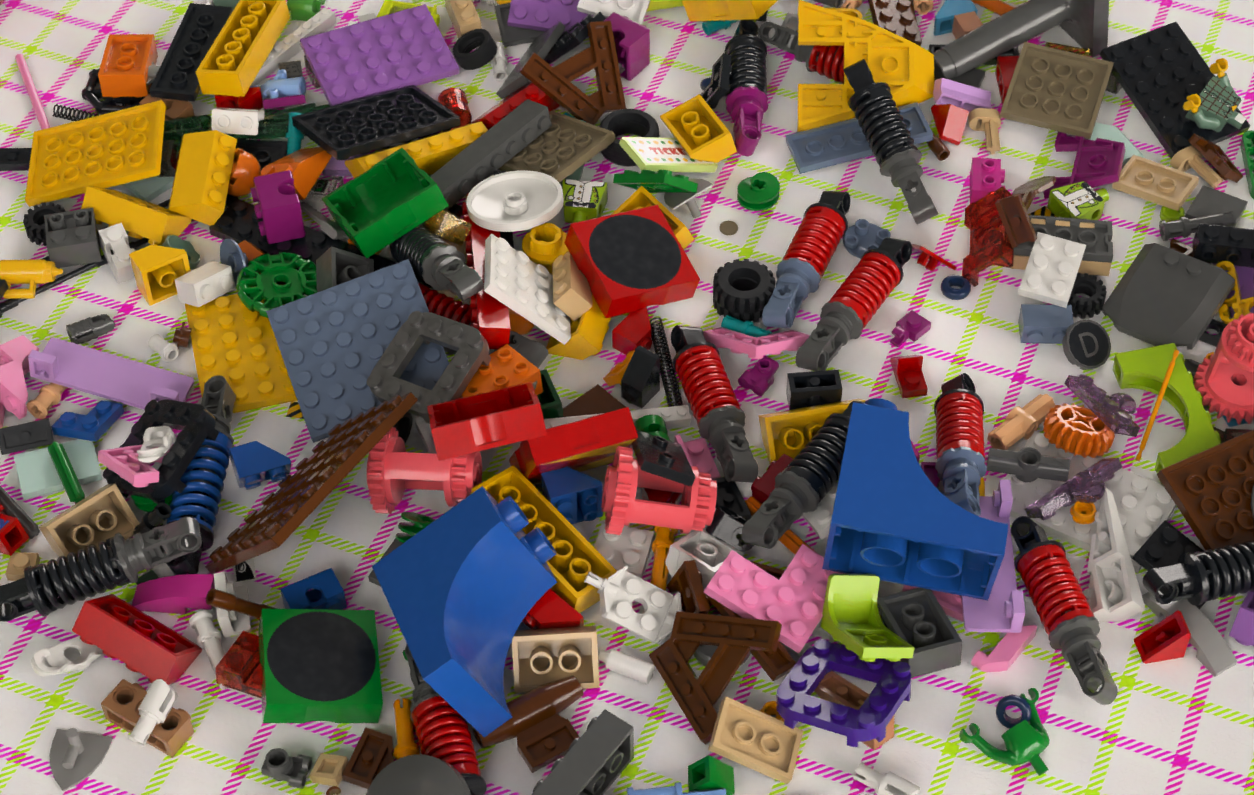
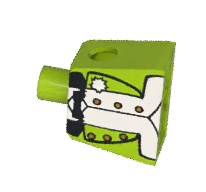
[562,179,608,223]
[1047,181,1109,220]

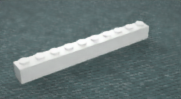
[251,8,337,86]
[544,405,691,429]

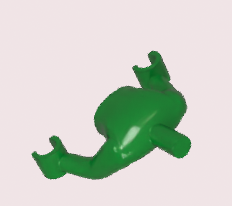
[959,688,1050,776]

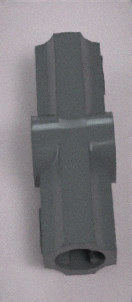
[987,447,1070,482]

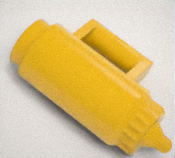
[0,259,63,299]

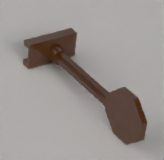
[995,176,1056,248]

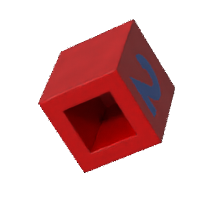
[0,514,29,556]

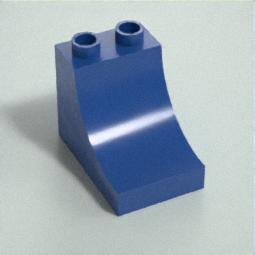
[822,398,1009,601]
[372,486,557,737]

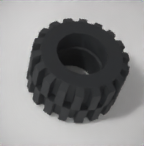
[713,259,775,323]

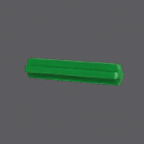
[47,441,85,504]

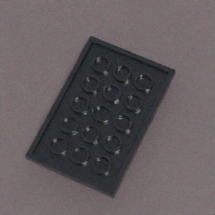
[1099,21,1250,158]
[292,85,460,160]

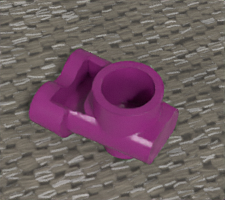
[738,356,779,396]

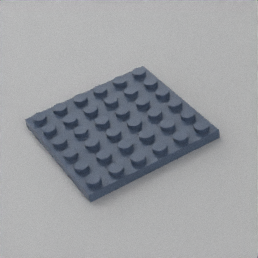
[266,259,449,443]

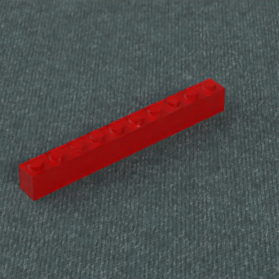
[462,193,511,350]

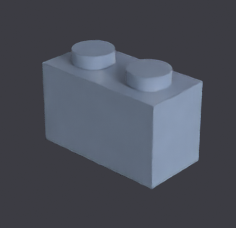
[1018,304,1074,344]

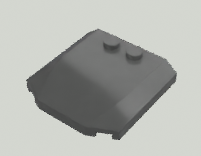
[1102,243,1235,350]

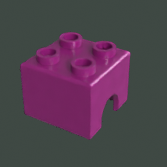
[604,12,650,81]
[250,170,306,244]

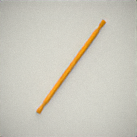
[1135,350,1179,461]

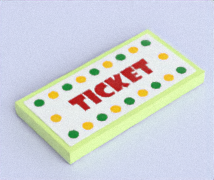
[619,137,718,173]

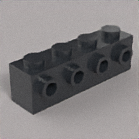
[1192,223,1254,268]

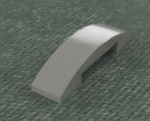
[1142,592,1237,677]

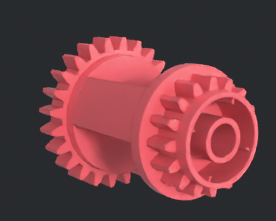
[1193,313,1254,424]
[367,427,482,514]
[602,446,717,535]

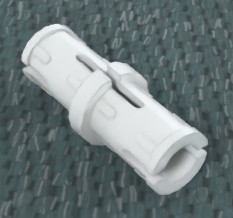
[490,42,508,82]

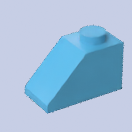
[933,0,978,36]

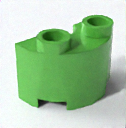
[287,0,326,21]

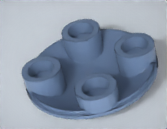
[843,219,891,259]

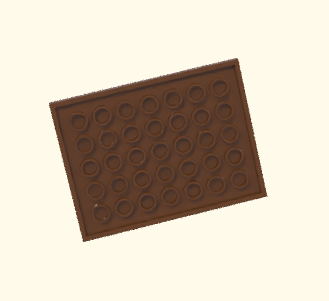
[205,392,418,574]

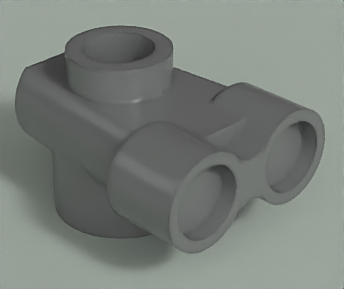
[261,748,313,789]

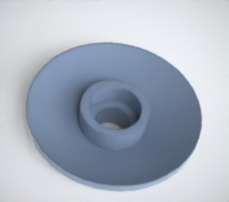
[220,238,248,287]

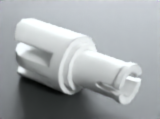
[128,679,178,746]
[853,762,920,795]

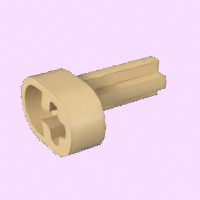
[968,108,1001,154]
[1170,145,1223,189]

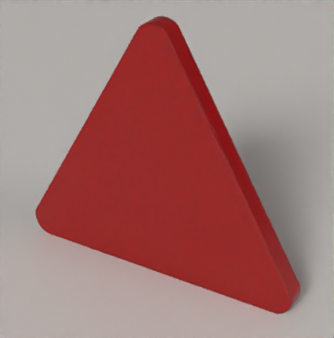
[912,244,957,271]

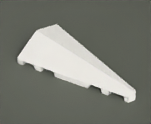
[1084,487,1146,622]

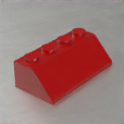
[469,81,560,130]
[71,594,202,685]

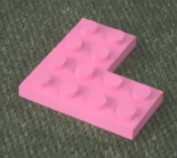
[704,544,846,654]

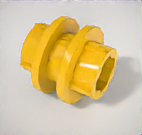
[522,223,569,275]

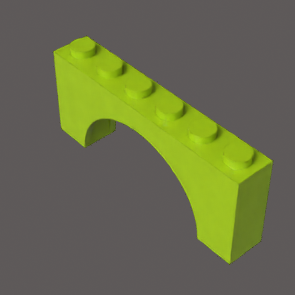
[1112,343,1221,485]

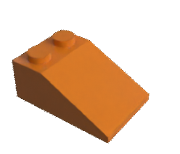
[260,147,332,200]

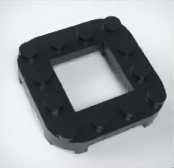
[103,399,219,504]

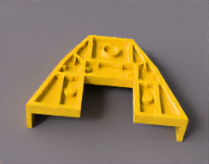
[797,0,934,132]

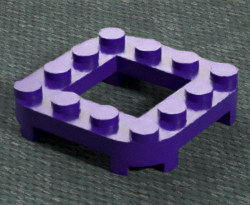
[776,639,911,747]

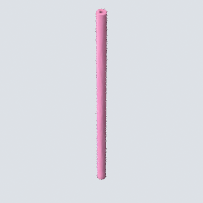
[15,54,50,130]

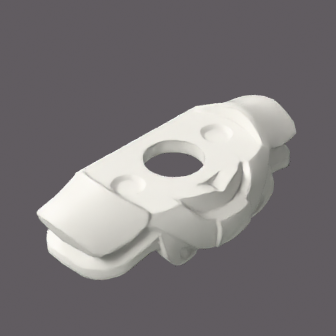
[136,426,176,463]
[31,636,103,677]

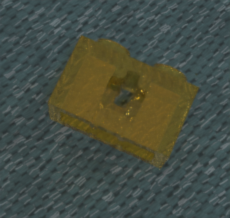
[425,209,472,247]

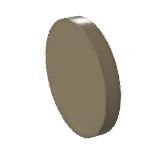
[719,221,738,235]

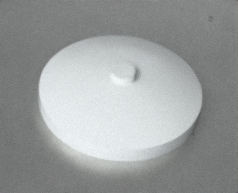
[466,170,564,232]

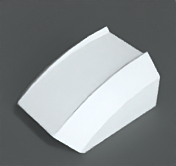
[665,529,745,590]

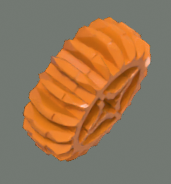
[1043,403,1115,458]

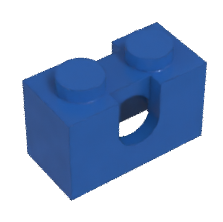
[280,568,347,610]

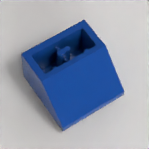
[230,441,291,490]
[541,467,603,524]

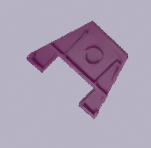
[1043,132,1125,199]

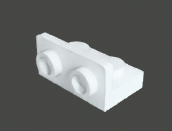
[212,107,264,135]
[214,572,252,637]

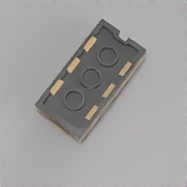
[1010,215,1113,276]

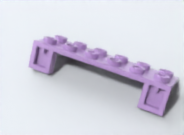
[28,337,194,409]
[961,480,1025,633]

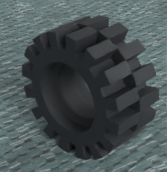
[23,202,66,246]
[1068,273,1107,319]

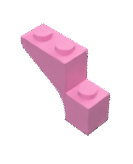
[0,335,39,419]

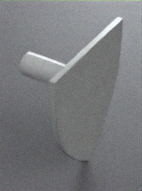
[664,178,713,218]
[49,728,113,792]

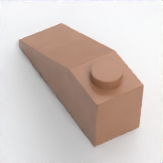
[814,671,894,750]

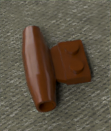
[472,675,583,773]

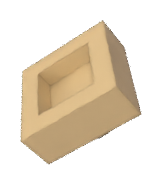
[5,552,40,581]
[309,753,349,787]

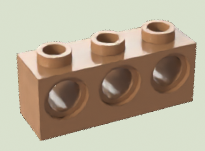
[100,679,194,758]

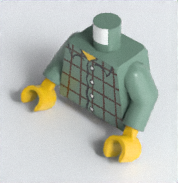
[1183,58,1247,132]

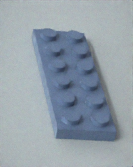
[786,102,933,174]

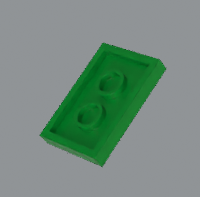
[613,170,698,193]

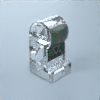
[301,176,344,206]

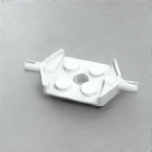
[584,565,682,644]

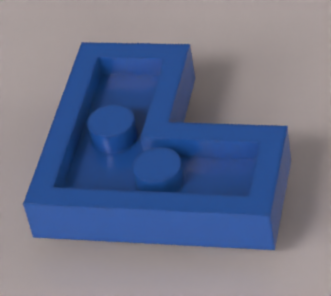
[51,400,125,442]

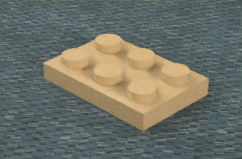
[1112,155,1199,211]
[708,696,804,784]

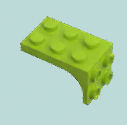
[820,574,914,662]

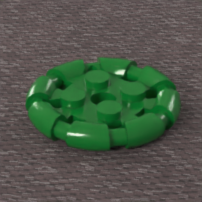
[236,252,317,318]

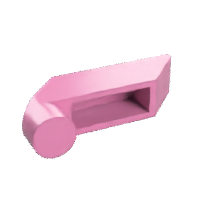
[971,625,1038,672]

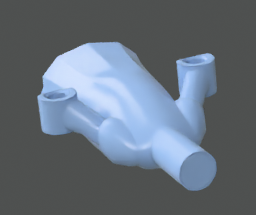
[250,69,306,99]

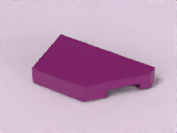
[263,94,306,111]

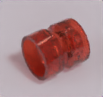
[438,88,472,129]

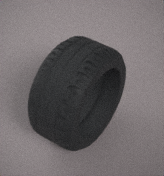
[599,109,659,167]

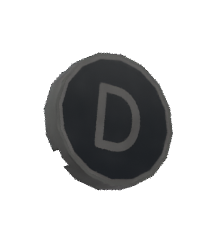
[1062,320,1111,370]

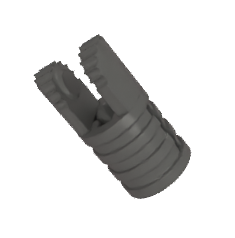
[66,314,116,344]

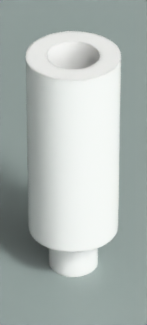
[598,649,655,684]

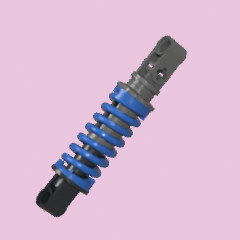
[166,375,236,575]

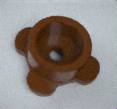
[173,322,191,350]

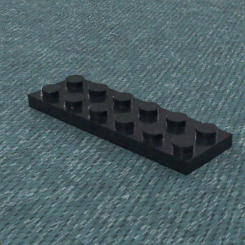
[149,3,233,102]

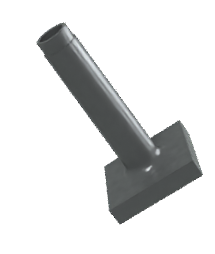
[932,0,1109,80]

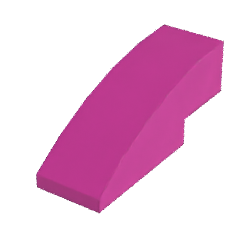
[132,574,215,614]

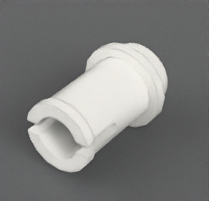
[148,334,179,362]

